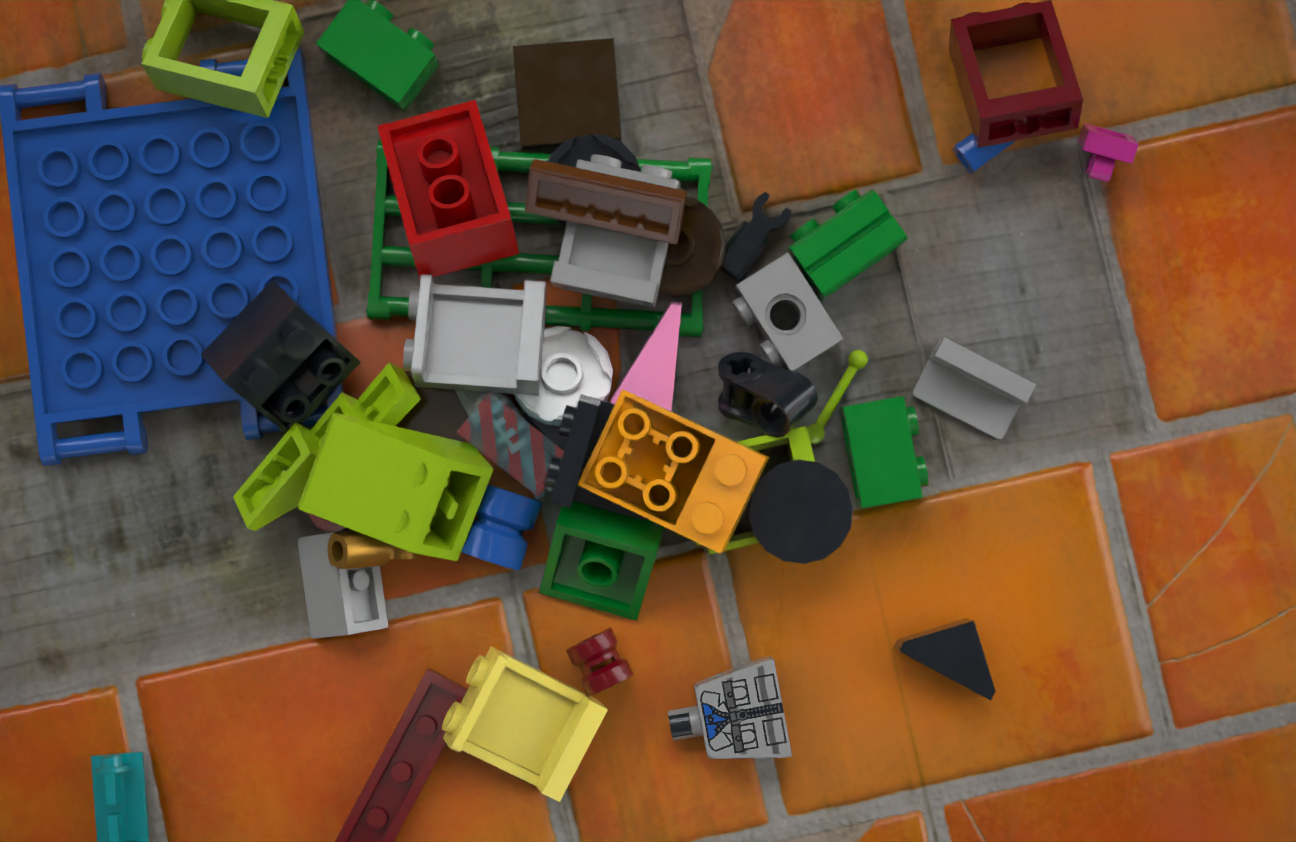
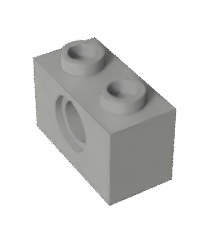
[732,252,843,371]

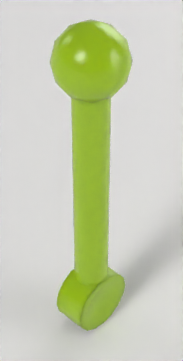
[807,350,868,444]

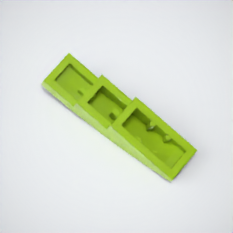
[233,362,421,531]

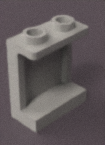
[550,155,681,309]
[403,274,547,396]

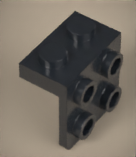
[544,394,649,521]

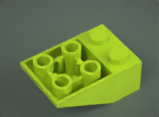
[298,412,494,561]

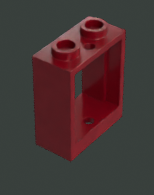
[949,0,1083,148]

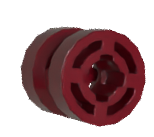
[566,628,634,697]

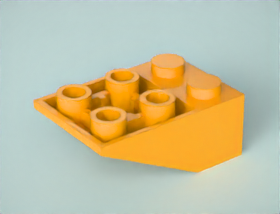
[577,389,769,554]

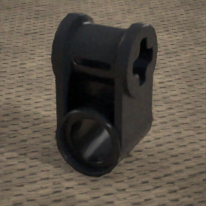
[718,352,818,438]

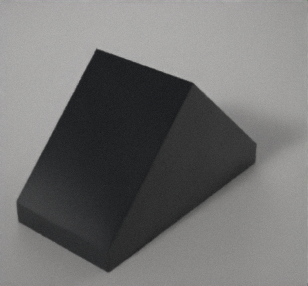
[893,618,996,700]

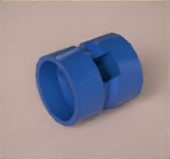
[461,484,542,571]

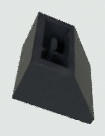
[200,280,361,433]

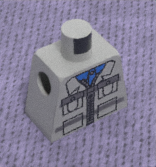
[668,656,792,759]

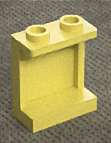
[442,646,608,802]

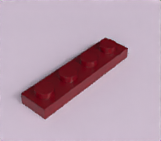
[335,668,468,842]

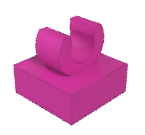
[1078,123,1139,182]

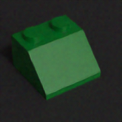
[539,500,664,621]

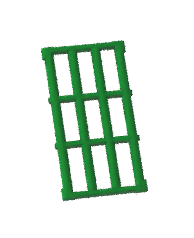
[366,141,713,338]

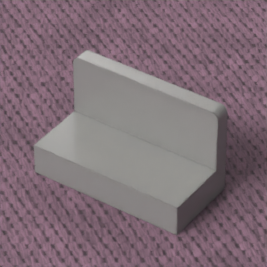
[912,337,1036,440]
[298,530,389,639]

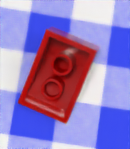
[377,100,519,279]

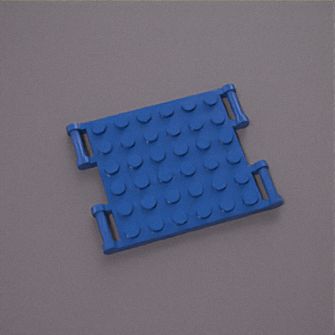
[0,48,344,466]

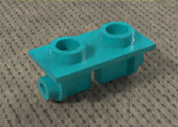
[91,751,150,842]

